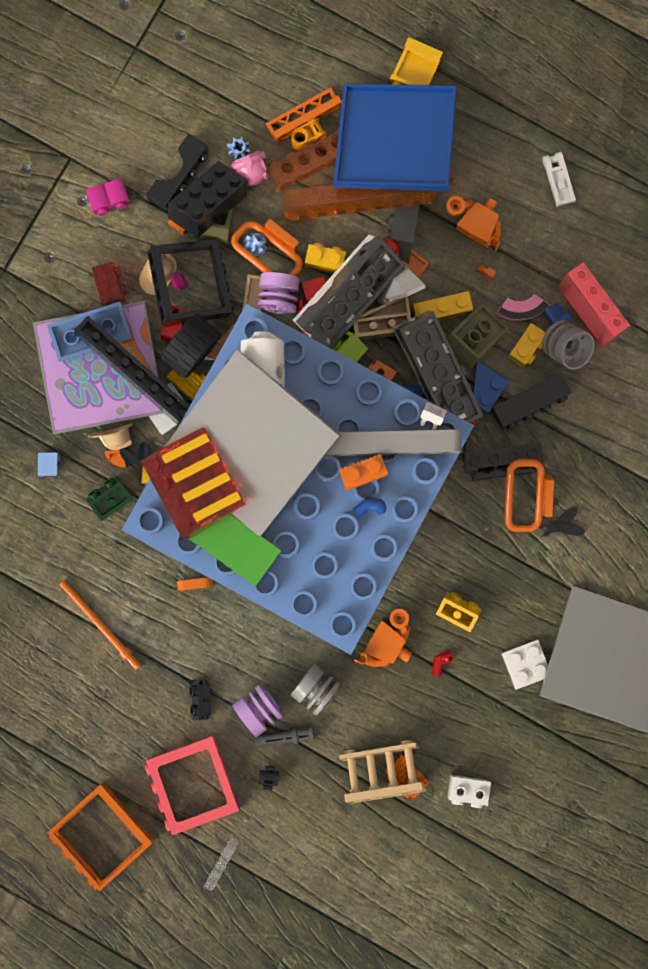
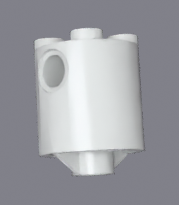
[241,332,285,387]

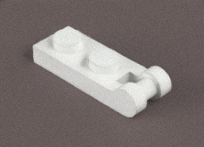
[542,152,576,207]

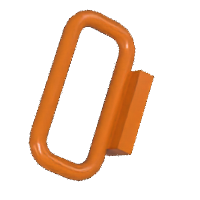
[231,219,303,276]
[505,459,554,532]

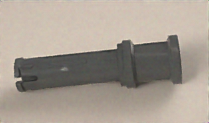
[255,725,315,747]

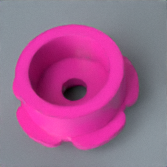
[171,273,187,291]

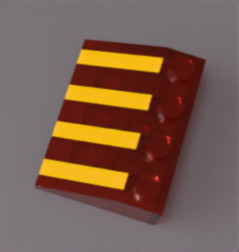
[141,428,246,539]

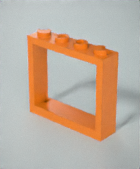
[47,782,154,892]

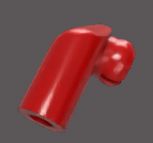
[431,651,454,676]

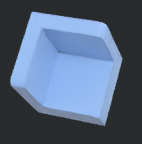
[38,453,61,477]

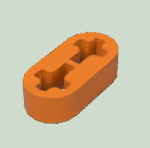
[177,577,214,591]

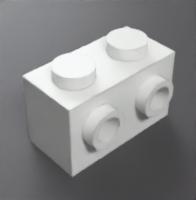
[447,774,491,808]

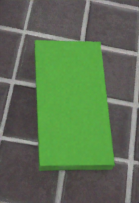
[184,500,281,586]

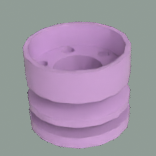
[256,272,300,314]
[232,685,283,737]

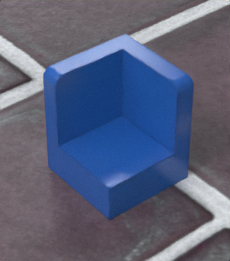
[542,303,573,326]

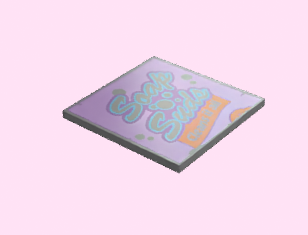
[33,301,163,435]

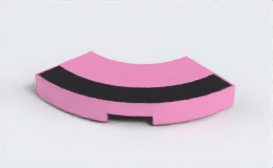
[496,294,549,321]

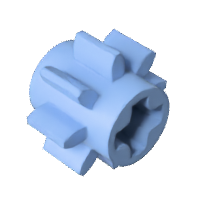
[227,136,250,160]
[243,233,267,257]

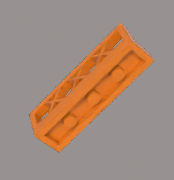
[266,87,342,144]

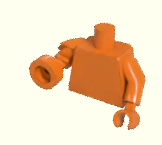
[446,196,502,251]
[354,609,412,667]

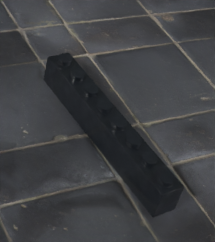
[74,316,190,426]

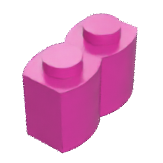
[86,178,131,216]

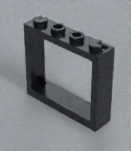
[147,239,233,325]

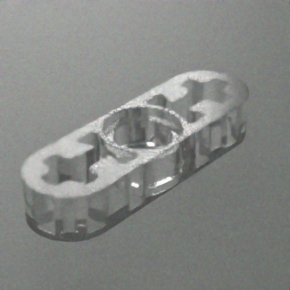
[203,837,240,892]

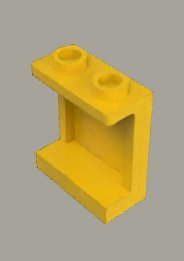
[389,37,443,85]

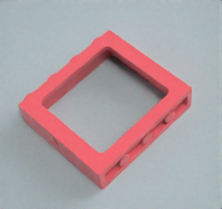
[557,262,630,349]
[145,735,240,835]

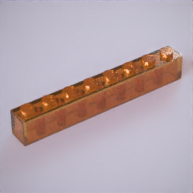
[283,185,437,221]

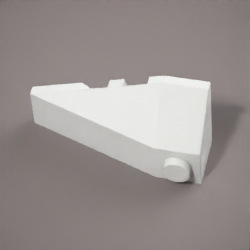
[378,266,426,304]

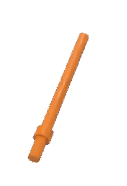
[59,580,142,670]

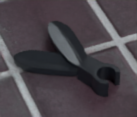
[119,441,149,486]
[539,507,585,537]

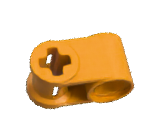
[291,118,328,150]

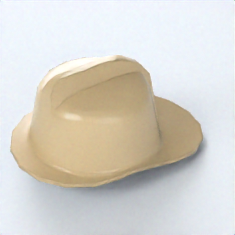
[139,254,177,295]
[87,423,133,450]

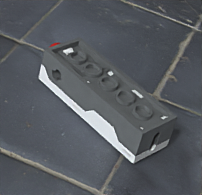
[293,234,405,349]
[393,310,484,430]

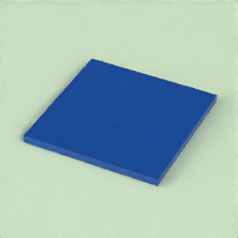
[333,84,457,191]

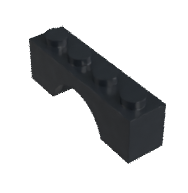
[146,133,209,212]

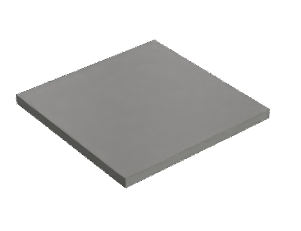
[160,350,341,537]
[539,586,648,733]

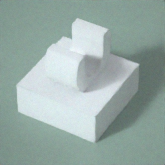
[420,402,447,430]

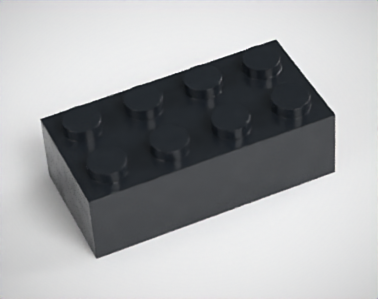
[168,161,248,238]

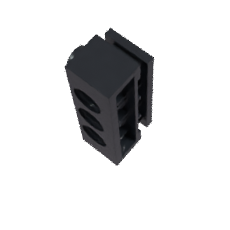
[463,443,544,481]

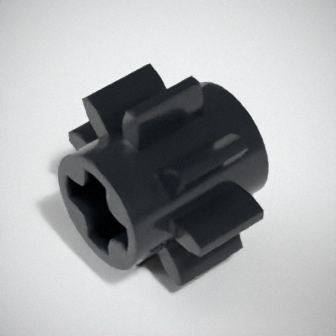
[258,765,279,791]

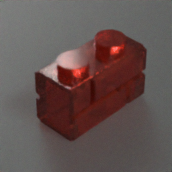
[92,262,127,307]

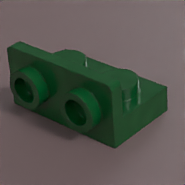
[86,476,133,521]

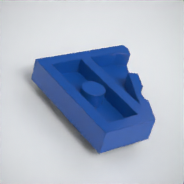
[473,361,509,414]

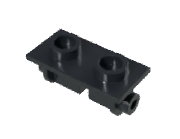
[189,680,211,720]

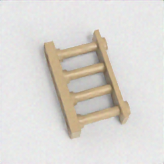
[339,740,426,804]

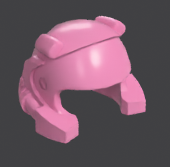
[230,150,269,188]

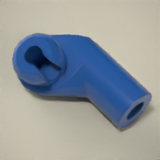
[353,497,387,517]

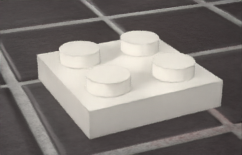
[501,640,548,690]

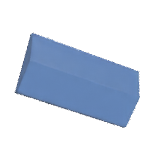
[47,302,132,362]

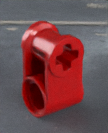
[161,306,185,342]

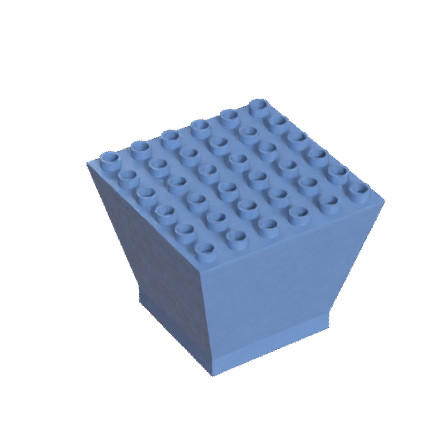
[122,304,474,655]

